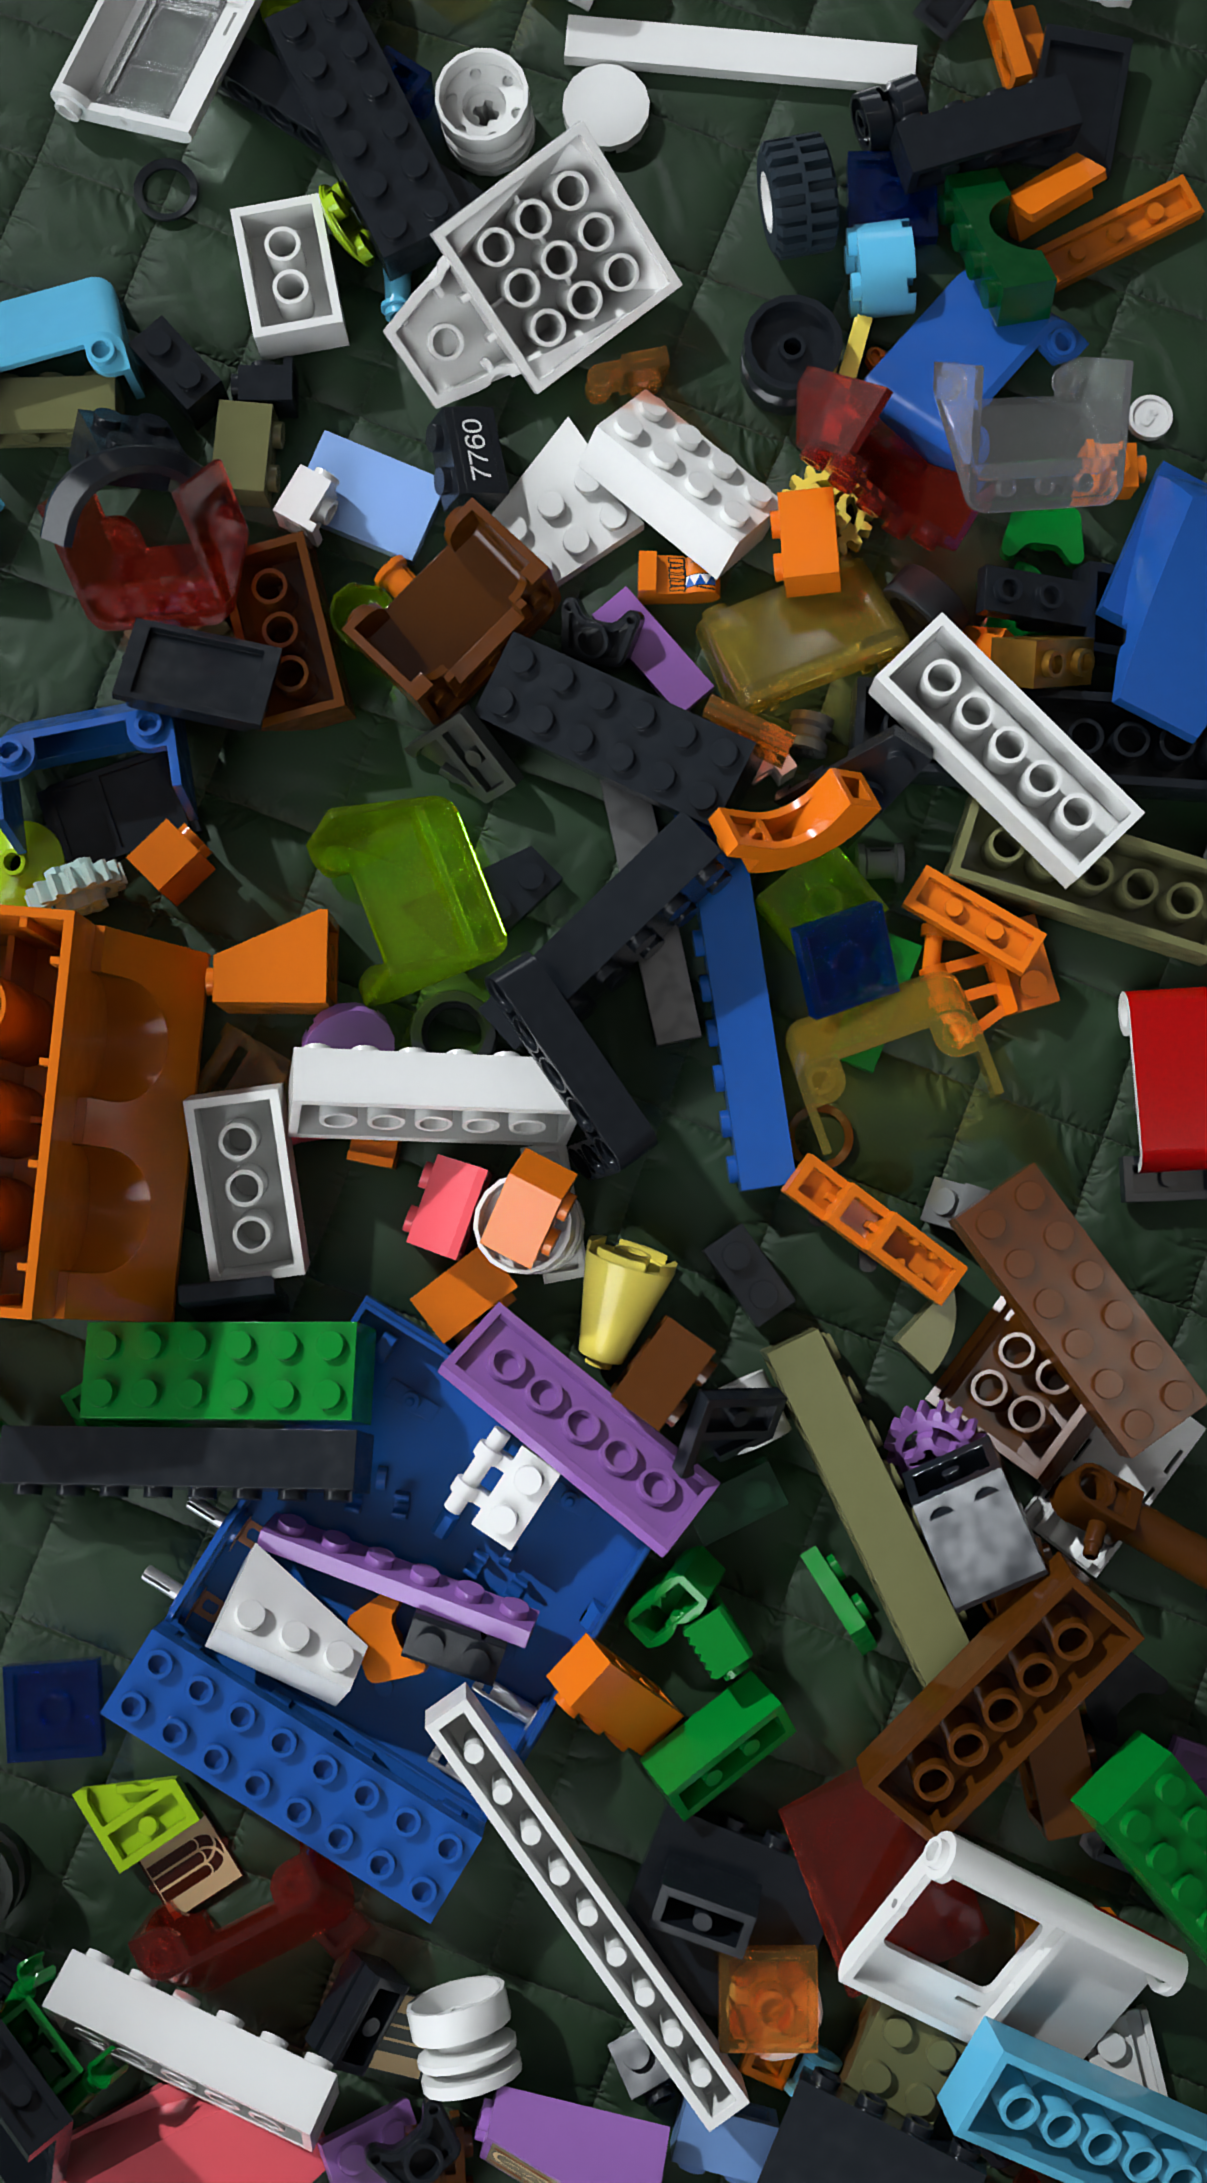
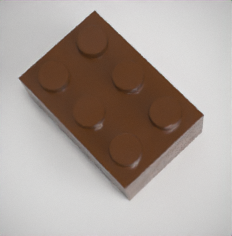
[610,1314,717,1431]

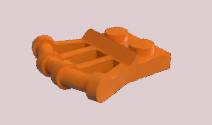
[918,914,1060,1050]

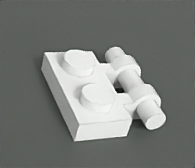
[444,1426,561,1551]

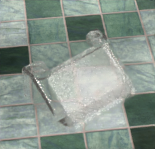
[933,356,1134,513]

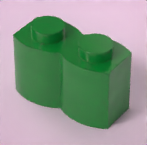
[624,1546,726,1648]

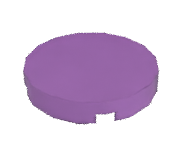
[302,1002,395,1051]

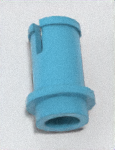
[381,268,412,322]

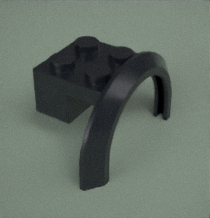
[40,408,225,559]

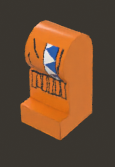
[638,551,721,605]

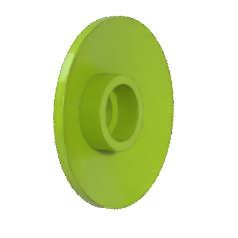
[0,821,67,907]

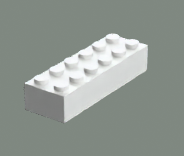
[868,612,1145,889]
[287,1043,577,1146]
[42,1948,339,2153]

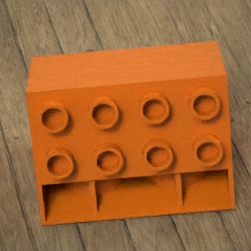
[0,904,211,1322]

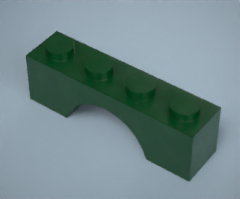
[937,167,1057,327]

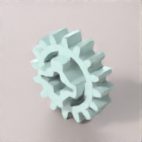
[24,857,128,916]

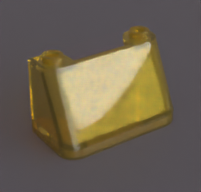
[695,554,911,730]

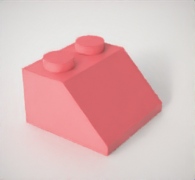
[402,1154,492,1261]

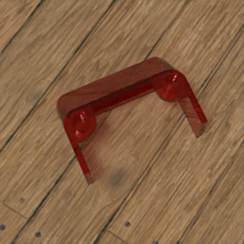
[37,459,249,631]

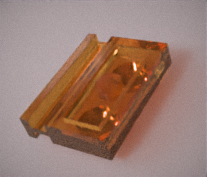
[702,694,796,769]

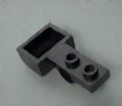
[976,561,1127,668]

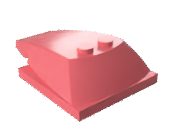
[60,2081,326,2183]

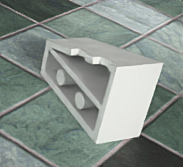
[205,1543,368,1706]

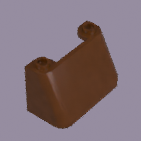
[342,497,561,725]

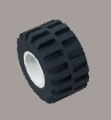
[757,131,839,261]

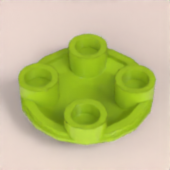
[318,181,375,267]

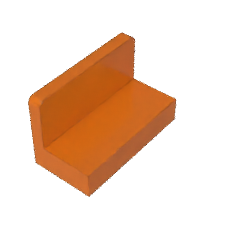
[983,0,1044,89]
[1007,152,1107,242]

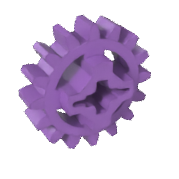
[884,1400,986,1480]

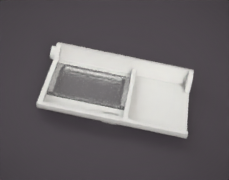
[50,0,263,144]

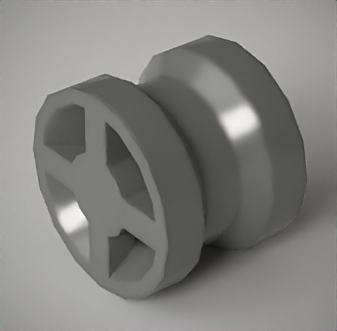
[783,709,835,759]

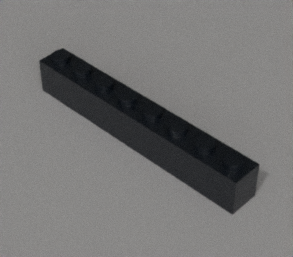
[0,1425,374,1503]

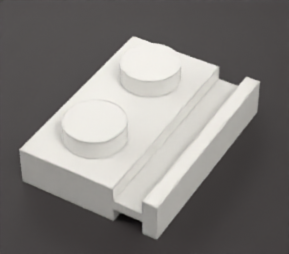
[1085,2004,1168,2097]

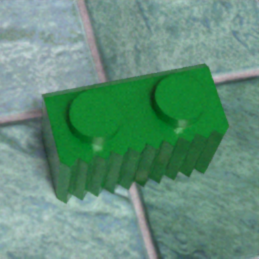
[681,1592,753,1681]

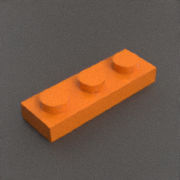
[902,865,1047,977]

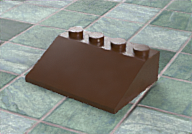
[925,1295,1096,1491]

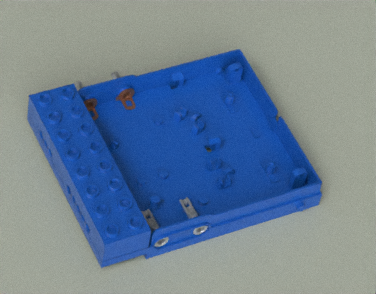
[100,1295,651,1924]

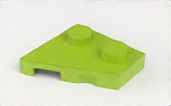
[72,1775,204,1874]

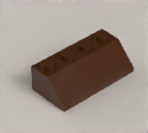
[215,531,357,731]

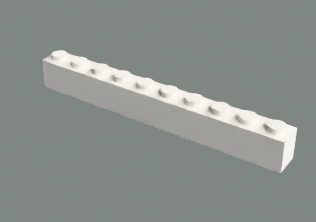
[425,1682,750,2132]

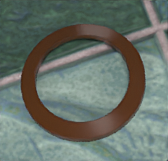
[789,1104,854,1168]

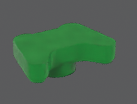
[998,501,1084,569]

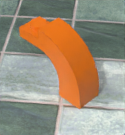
[708,768,882,873]

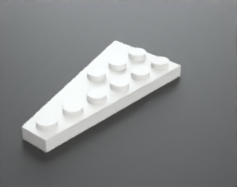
[492,417,644,587]

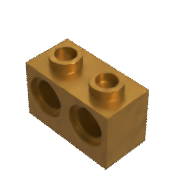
[991,635,1095,689]

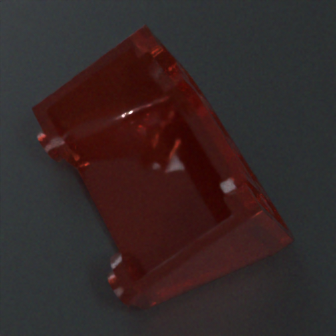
[128,1841,355,1993]

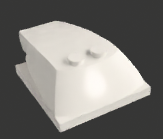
[383,120,683,409]

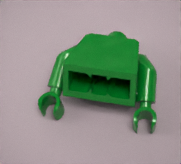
[0,1951,128,2116]

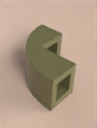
[891,1289,957,1374]

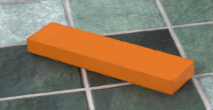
[1034,174,1205,293]

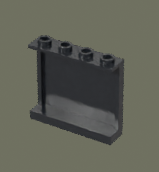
[624,1798,845,2023]
[0,2018,73,2183]
[757,2066,987,2183]

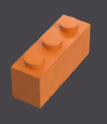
[546,1633,684,1756]

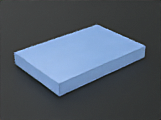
[308,430,442,566]

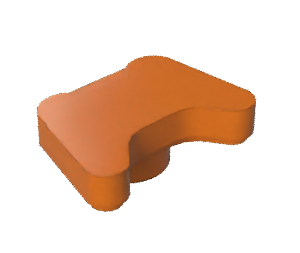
[347,1594,429,1684]

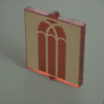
[138,1807,245,1921]

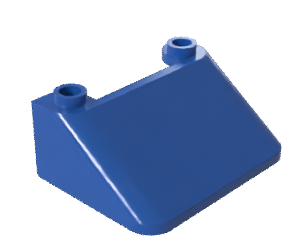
[861,270,1089,488]

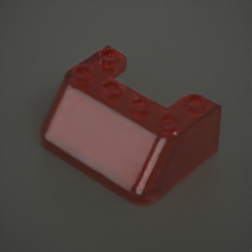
[796,366,994,552]

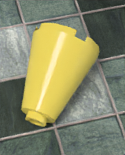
[578,1235,678,1370]

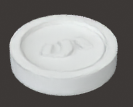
[1126,395,1173,441]

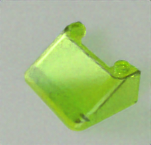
[306,795,507,1007]

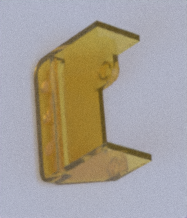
[785,971,1004,1157]

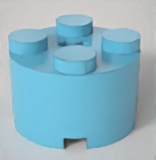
[844,218,917,318]

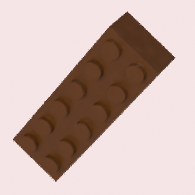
[948,1163,1207,1459]
[981,1533,1097,1841]
[856,1551,1145,1842]

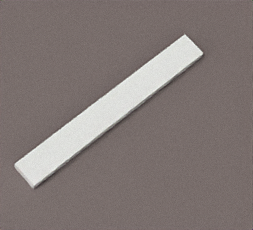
[564,14,918,91]

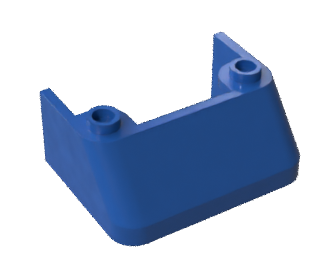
[0,703,199,855]

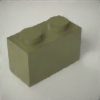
[211,399,285,508]

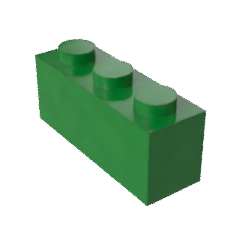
[639,1670,797,1822]

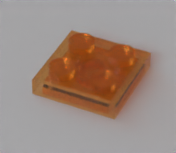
[718,1945,818,2053]

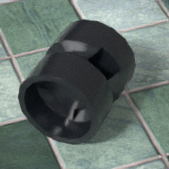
[850,73,929,154]

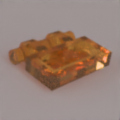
[585,345,670,404]

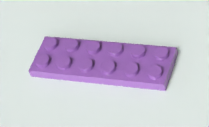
[438,1302,720,1558]

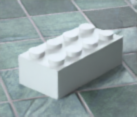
[578,389,779,580]
[183,1083,310,1282]

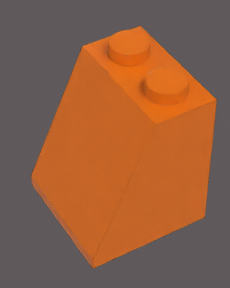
[205,909,339,1014]

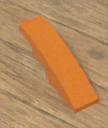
[780,1153,968,1306]

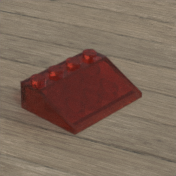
[778,1765,990,1998]

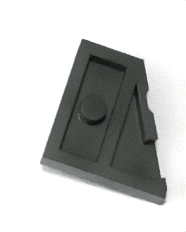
[404,704,524,804]

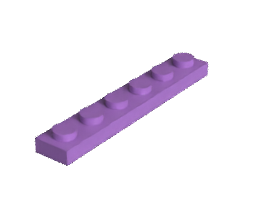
[257,1512,540,1648]

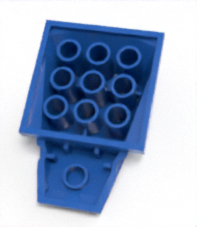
[1095,461,1207,744]

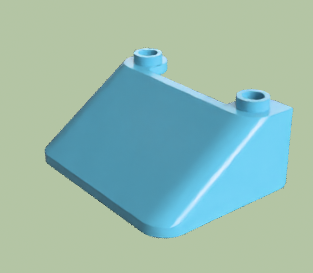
[0,277,146,399]

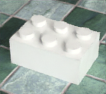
[230,193,349,360]

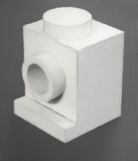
[273,464,340,547]

